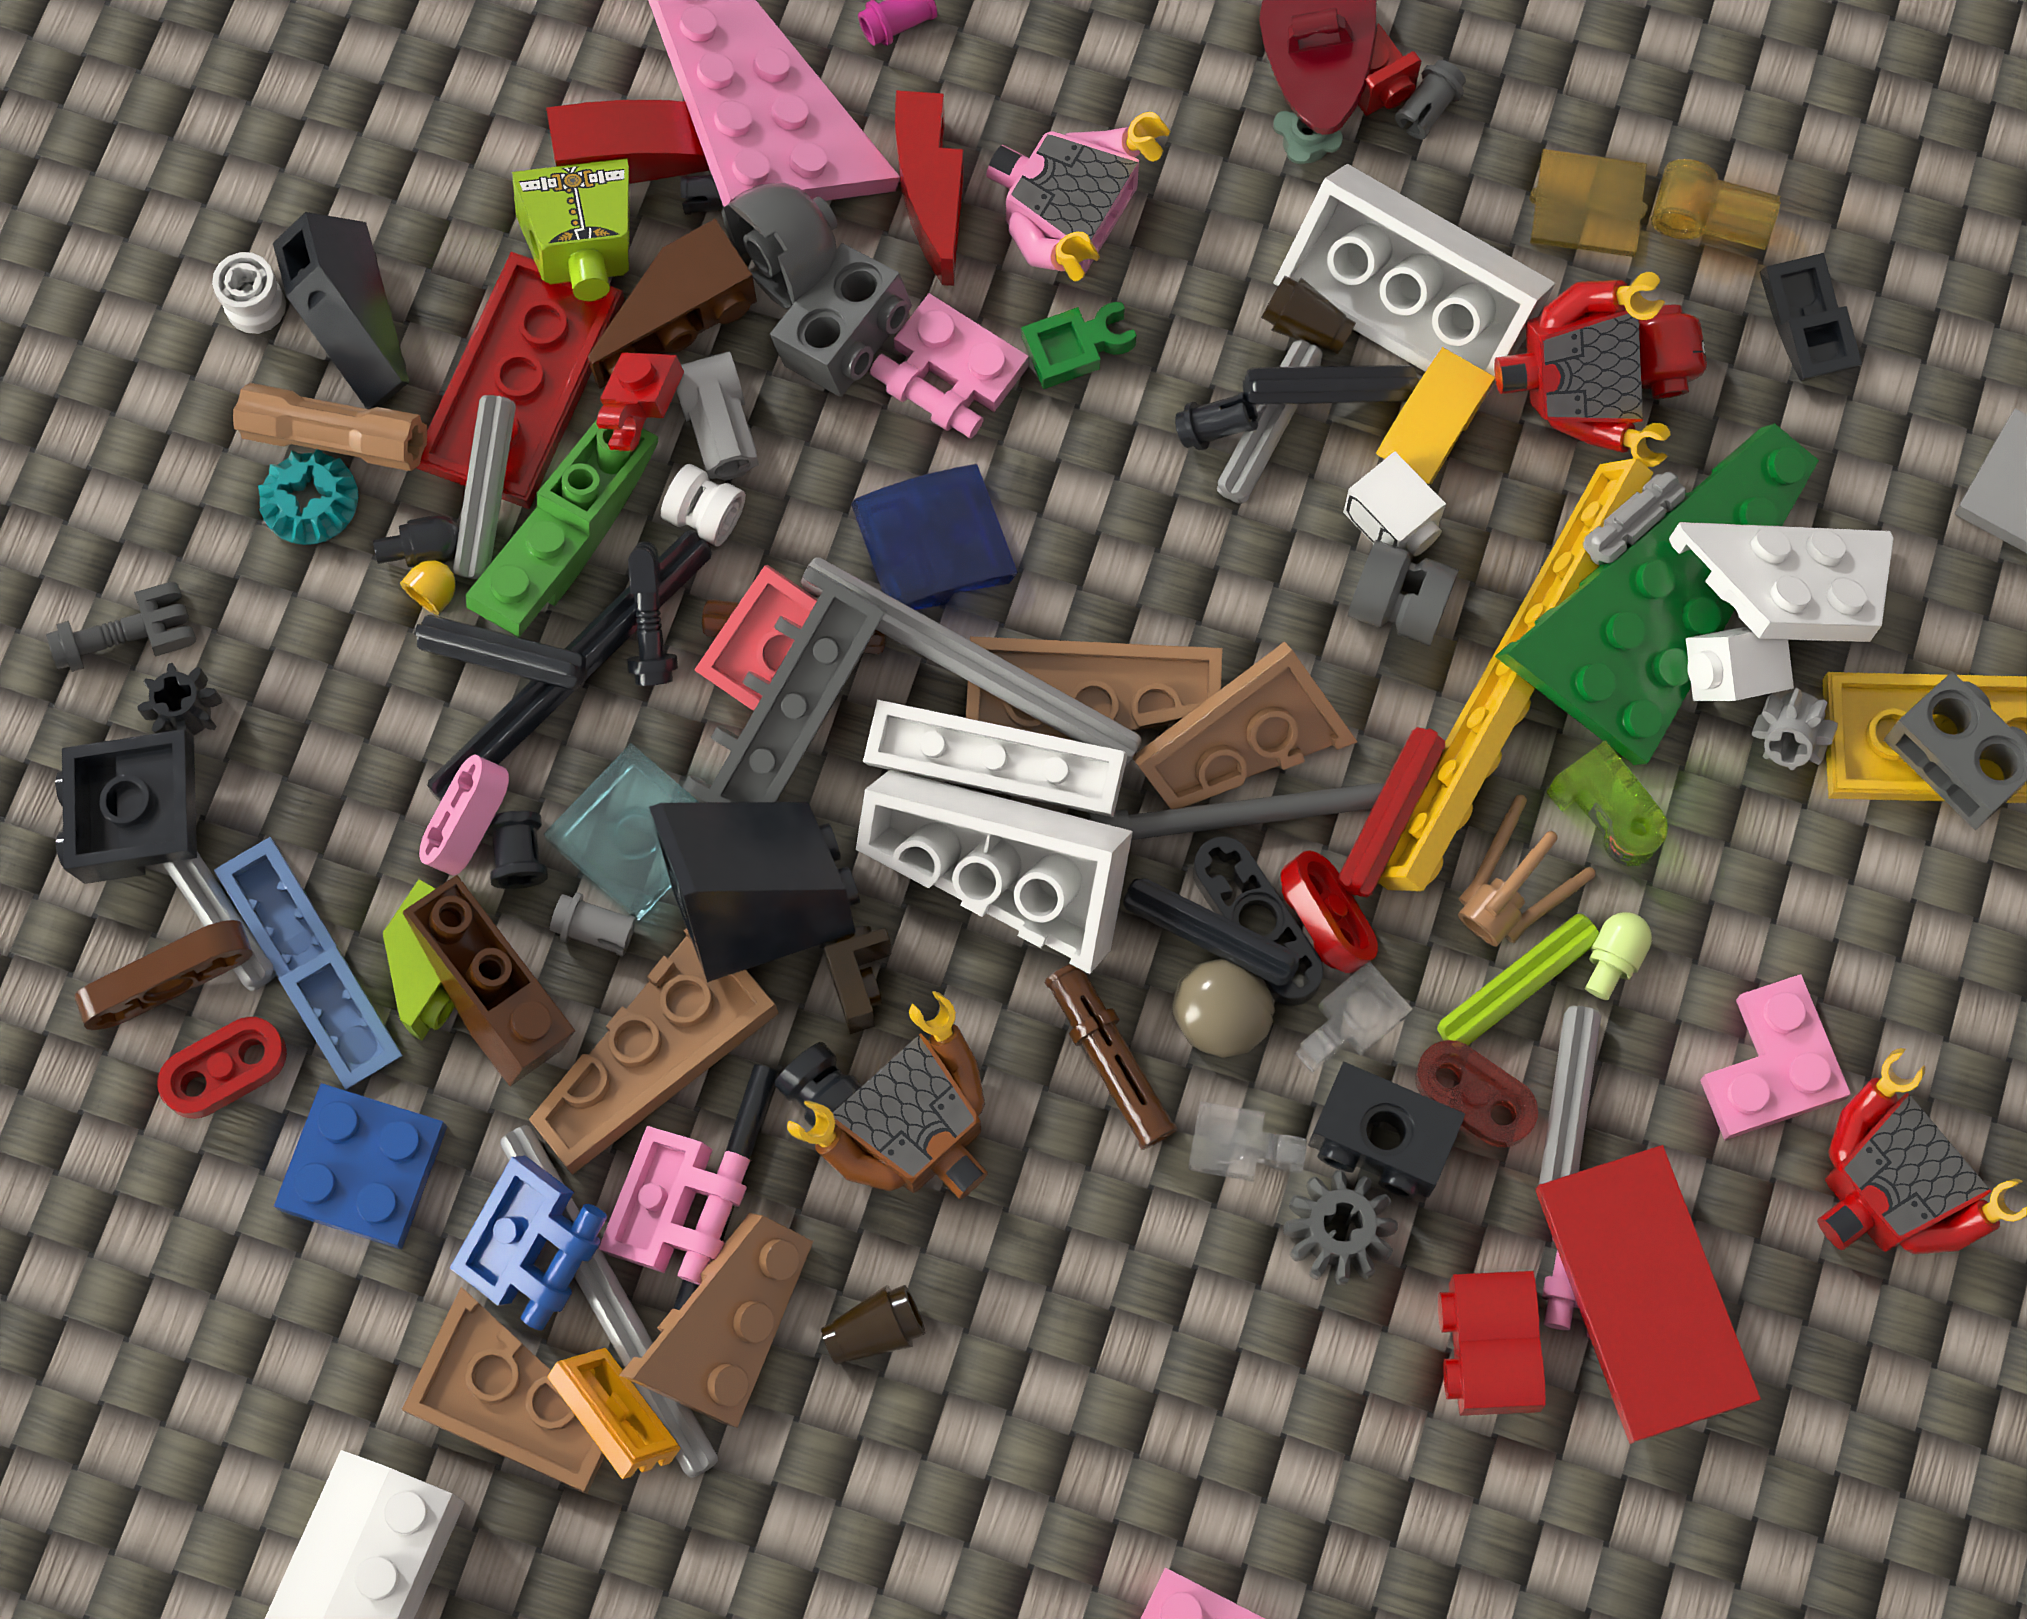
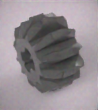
[1283,1170,1398,1286]

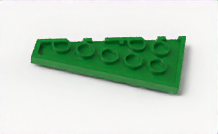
[1495,424,1819,765]

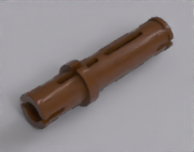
[1044,964,1178,1150]

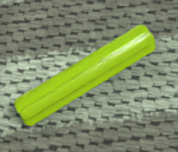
[1437,913,1599,1052]

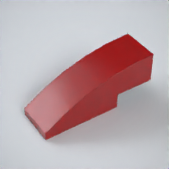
[895,90,964,286]
[546,100,710,184]

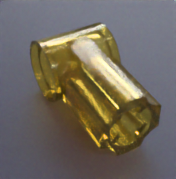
[1651,159,1781,250]

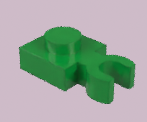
[1021,302,1137,390]

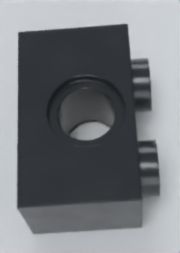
[1308,1061,1466,1199]

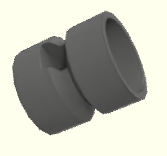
[1348,540,1459,646]

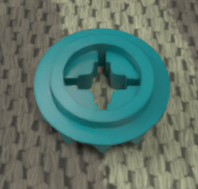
[258,449,359,545]

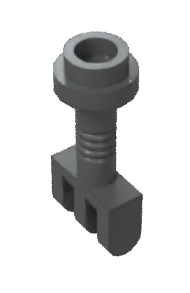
[46,582,196,672]

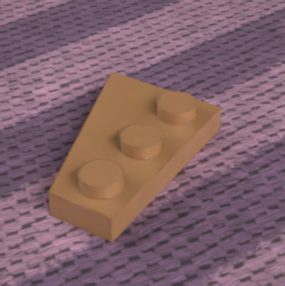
[1133,642,1357,809]
[402,1287,605,1494]

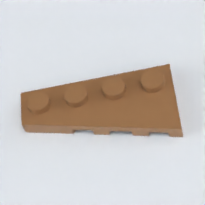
[966,636,1223,741]
[529,928,779,1175]

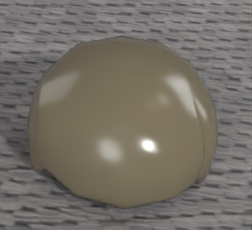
[1172,958,1275,1058]

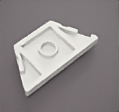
[1669,522,1893,642]

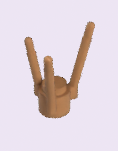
[1458,794,1596,947]

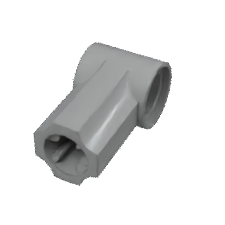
[677,351,759,481]

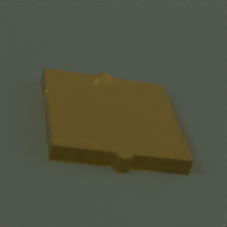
[1530,149,1648,257]

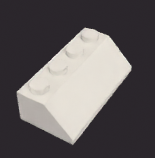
[1273,164,1556,403]
[265,1450,465,1619]

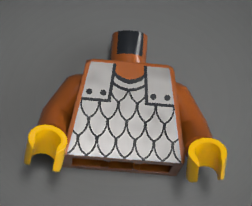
[787,991,988,1200]

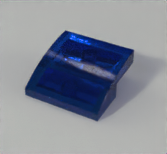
[851,464,1018,610]

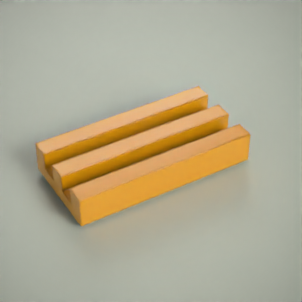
[547,1347,681,1479]

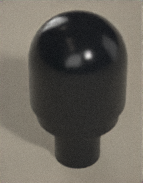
[373,515,459,568]

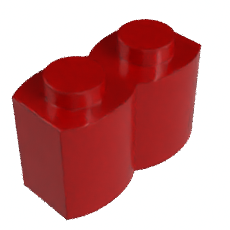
[1438,1271,1546,1416]

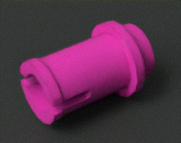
[858,0,938,46]

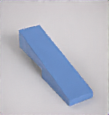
[214,837,403,1090]

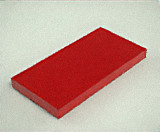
[417,252,625,509]
[1535,1145,1761,1444]

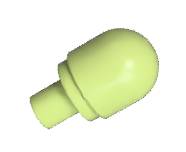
[1585,912,1652,1000]

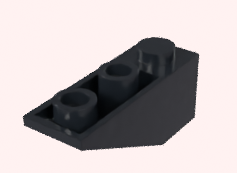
[273,212,409,409]

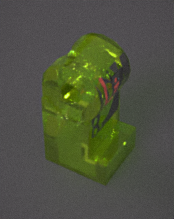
[1546,740,1668,866]

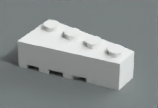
[856,769,1133,974]

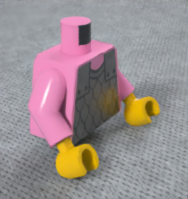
[986,112,1171,281]

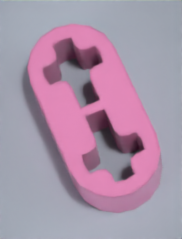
[419,755,509,876]

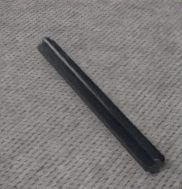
[427,530,712,802]

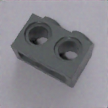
[770,243,912,397]
[1884,671,2027,831]

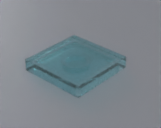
[544,743,699,921]

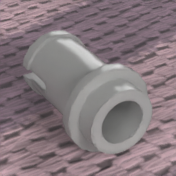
[550,892,637,957]

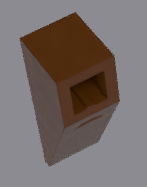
[588,218,757,389]
[403,875,575,1087]

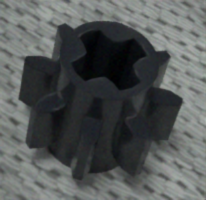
[137,663,223,736]

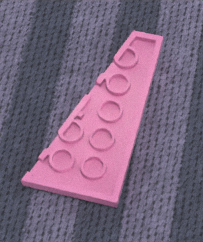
[648,0,900,207]

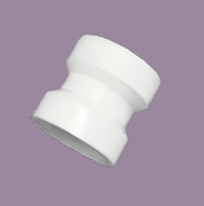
[212,252,286,334]
[661,464,746,546]

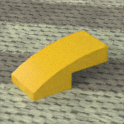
[1375,347,1495,485]

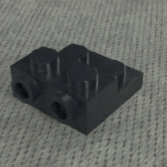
[55,729,197,884]

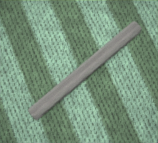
[801,557,1141,766]
[500,1125,718,1478]

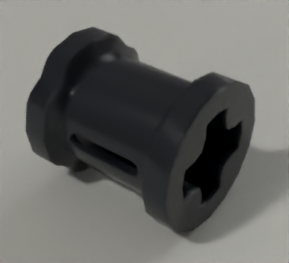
[485,811,548,889]

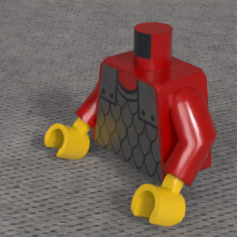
[1494,272,1671,467]
[1817,1048,2027,1255]

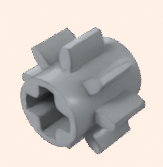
[1752,688,1838,770]

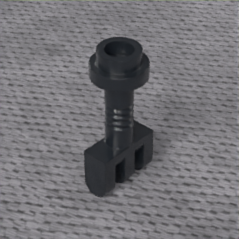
[627,541,678,686]

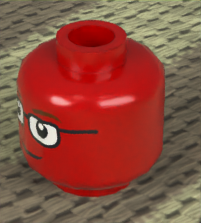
[1638,304,1707,399]

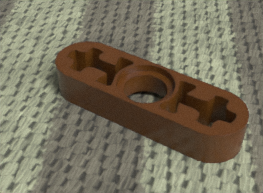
[74,920,253,1030]

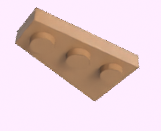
[619,1213,813,1428]

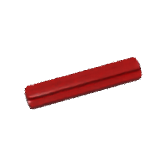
[1338,727,1446,898]

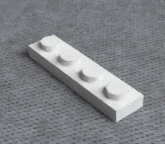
[863,700,1128,817]

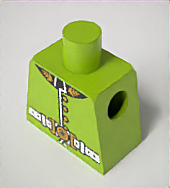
[512,158,630,301]

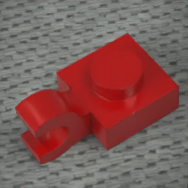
[596,353,684,451]

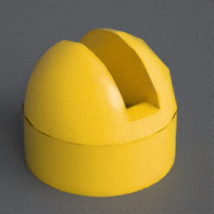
[400,561,455,615]

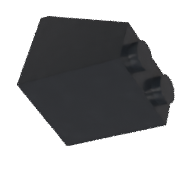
[649,802,860,983]

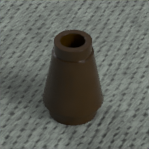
[1261,275,1356,354]
[821,1285,925,1365]

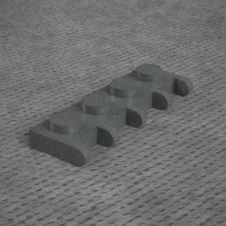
[683,566,887,802]

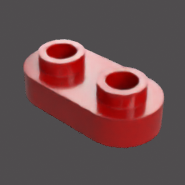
[1281,850,1378,973]
[157,1017,287,1119]

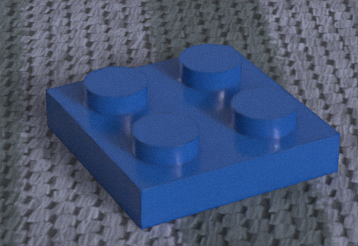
[274,1083,447,1250]

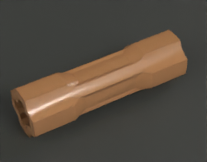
[233,383,427,471]

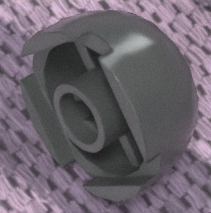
[722,183,838,308]

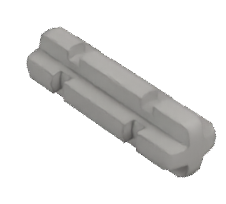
[1583,472,1686,565]

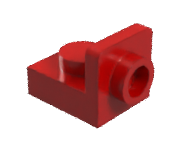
[1358,23,1422,116]

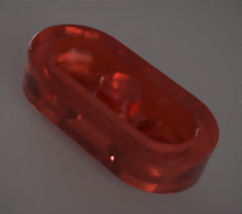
[1415,1040,1538,1147]

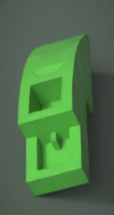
[466,420,658,637]

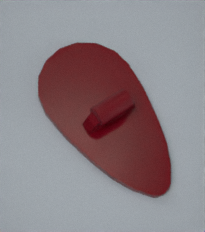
[1259,0,1377,135]

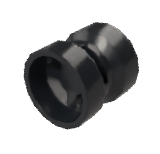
[775,1042,862,1128]

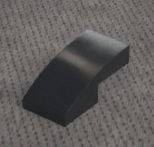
[1759,253,1862,381]

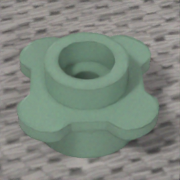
[1273,111,1343,164]

